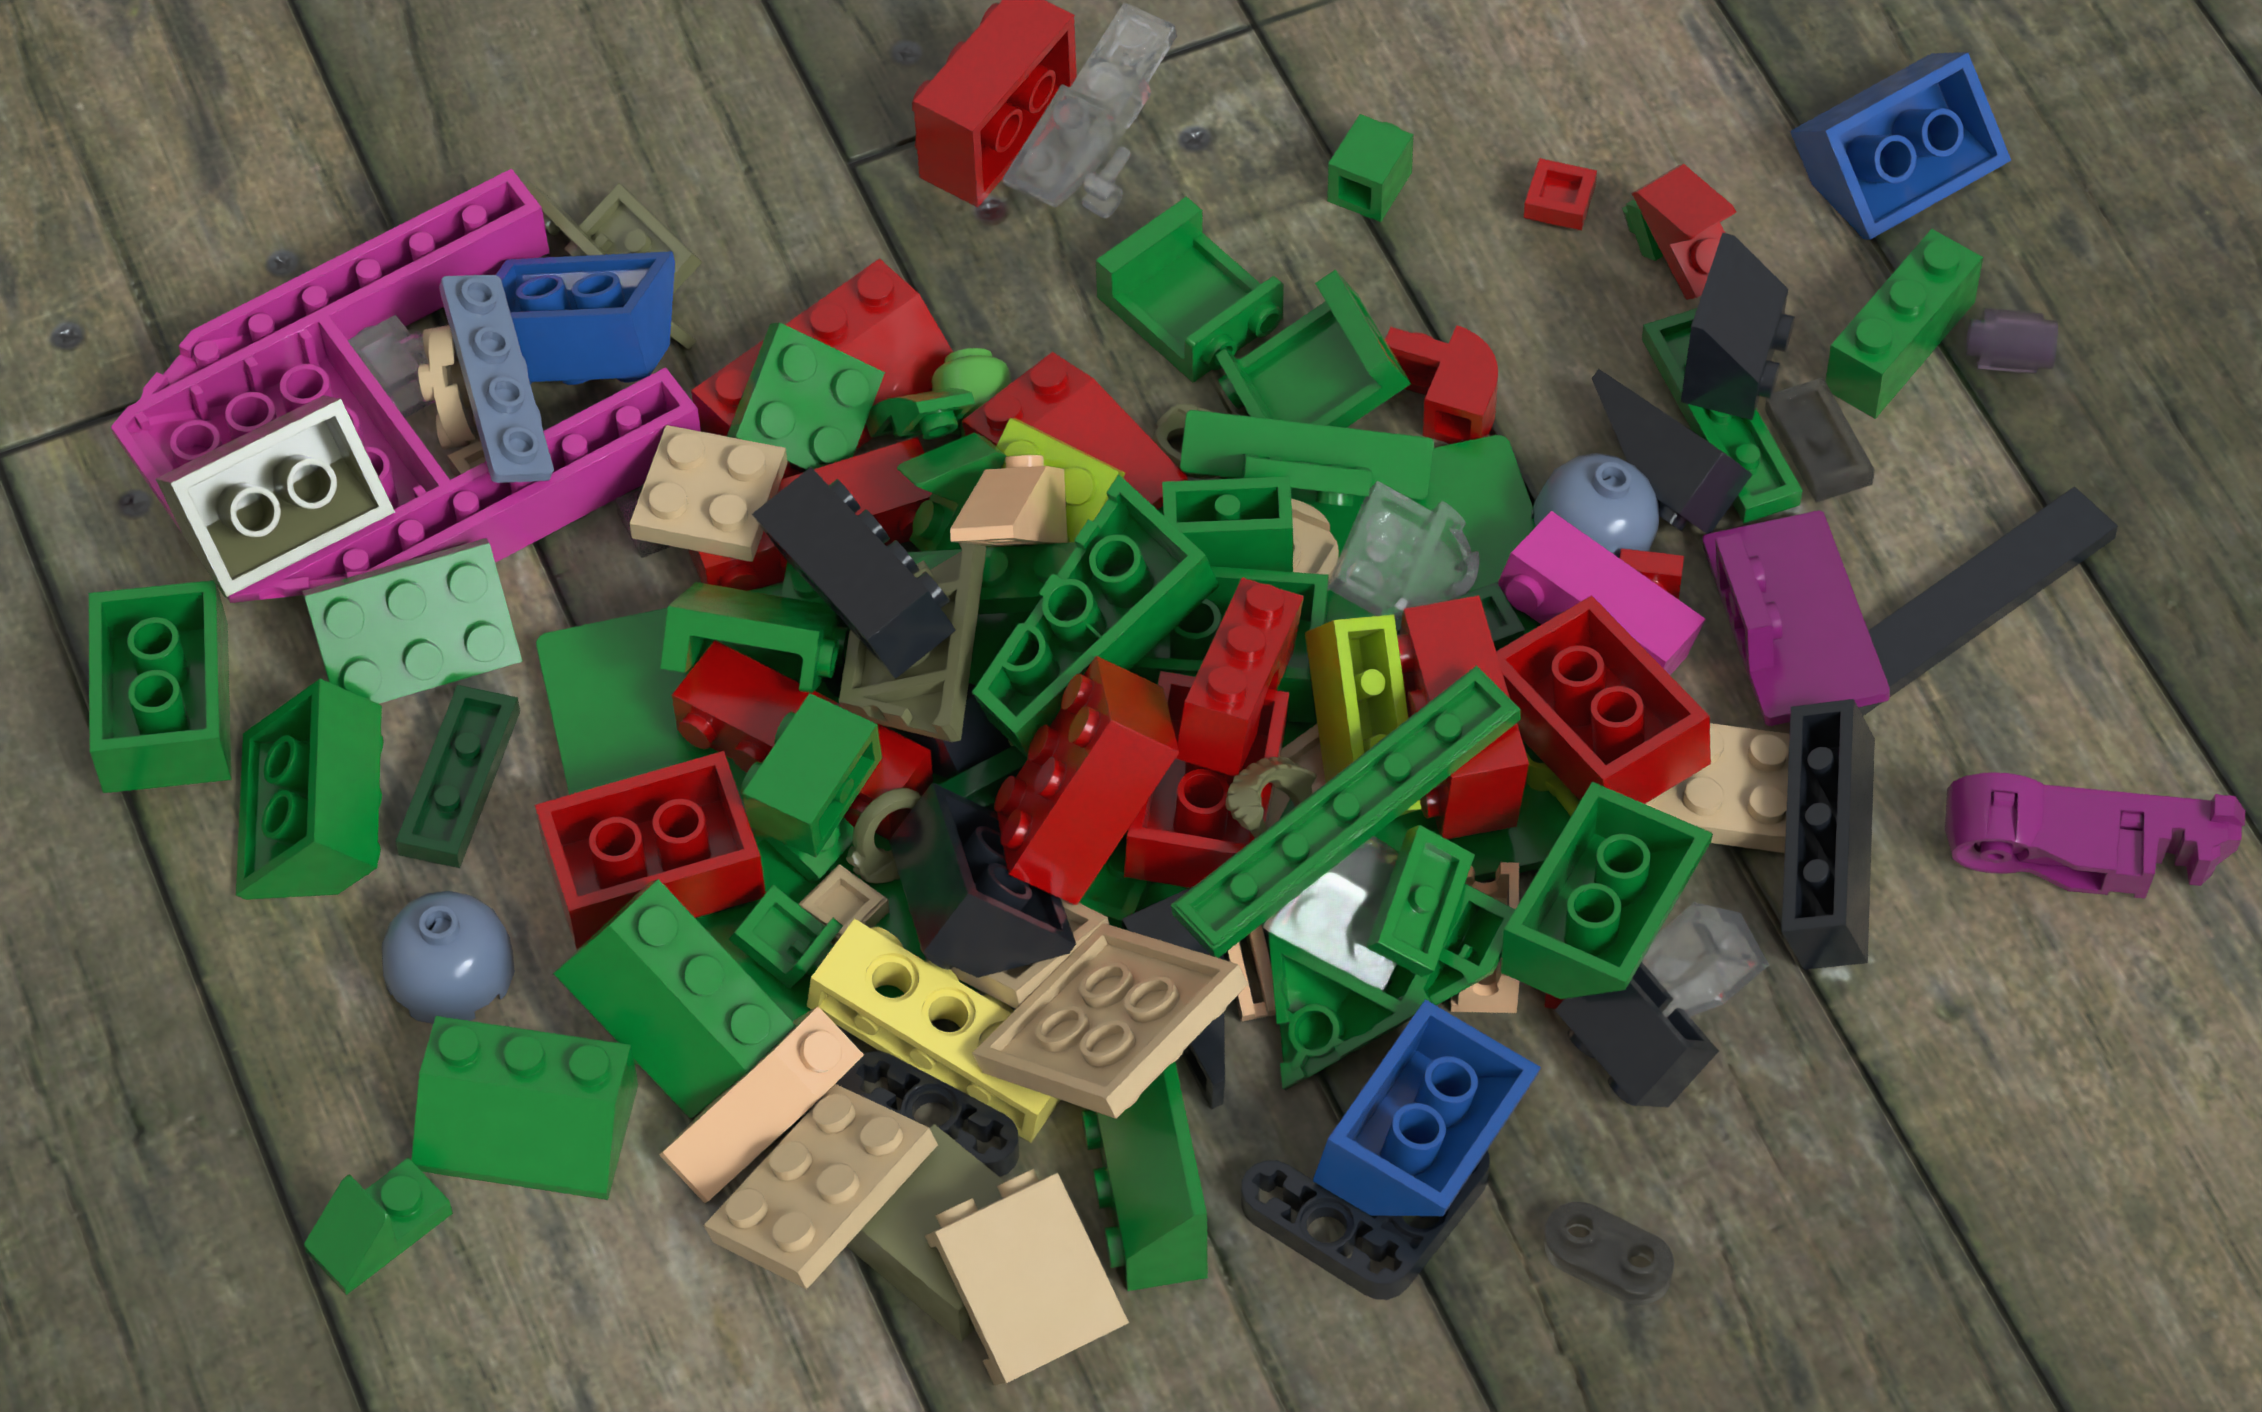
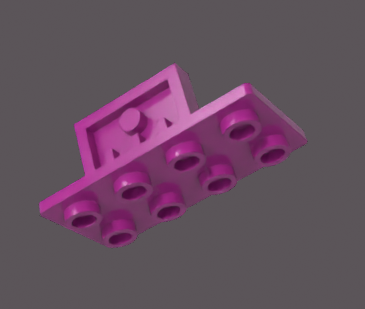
[1703,510,1890,726]

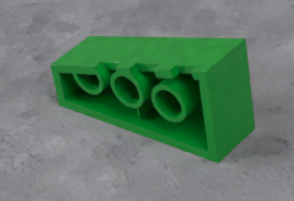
[972,474,1220,758]

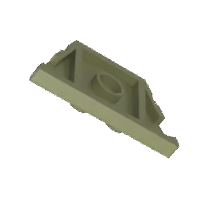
[839,543,987,742]

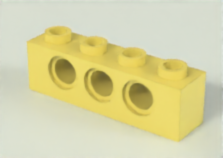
[807,918,1061,1143]

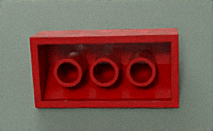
[691,258,953,479]

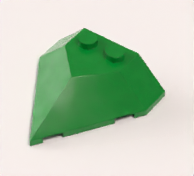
[1268,799,1515,1090]

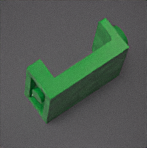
[1096,196,1284,383]
[1215,269,1411,428]
[660,582,850,693]

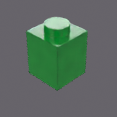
[1327,114,1414,222]

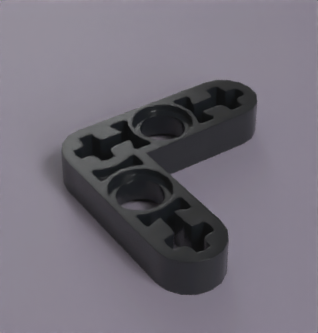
[836,1051,1019,1177]
[1241,1150,1490,1300]

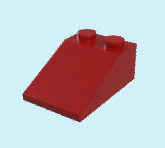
[962,352,1188,510]

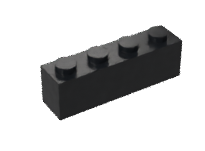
[752,467,956,679]
[1782,699,1875,970]

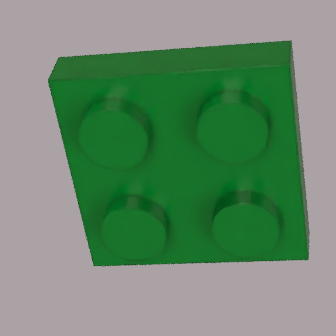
[727,322,885,473]

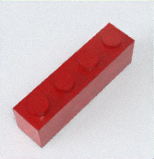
[688,437,932,591]
[672,640,933,840]

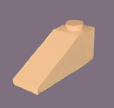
[950,455,1067,547]
[659,1006,864,1203]

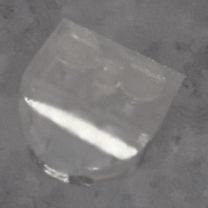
[1328,481,1479,620]
[1263,836,1399,991]

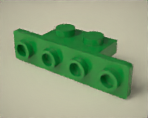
[1180,410,1434,506]

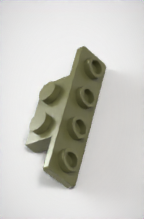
[525,181,702,350]

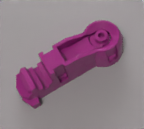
[1945,772,2245,899]

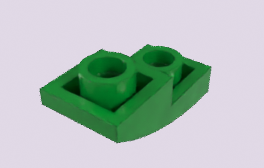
[866,388,975,440]

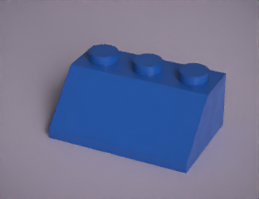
[1790,52,2012,240]
[496,251,675,385]
[1313,999,1541,1216]

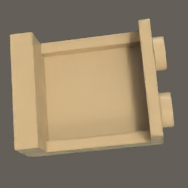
[925,1169,1129,1386]

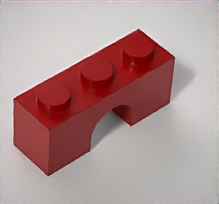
[1175,577,1304,777]

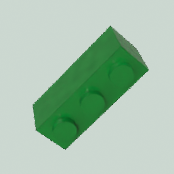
[1824,229,1983,419]

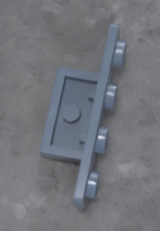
[439,275,554,483]

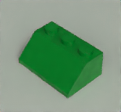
[236,679,384,900]
[1501,782,1713,999]
[553,879,796,1119]
[411,1016,638,1200]
[1081,1062,1208,1291]

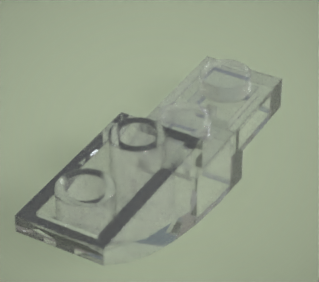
[1002,2,1177,208]

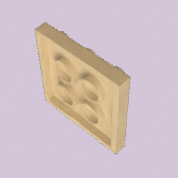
[972,923,1248,1119]

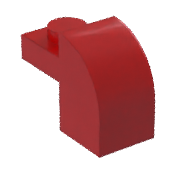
[1385,325,1498,444]

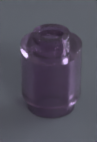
[1966,308,2058,374]

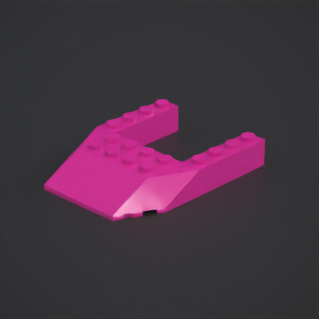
[111,168,701,603]

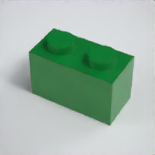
[1162,476,1293,572]
[741,693,882,858]

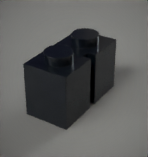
[1555,962,1719,1107]

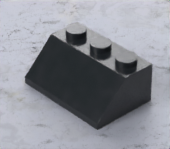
[889,782,1076,978]

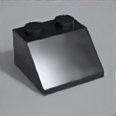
[1681,233,1795,420]

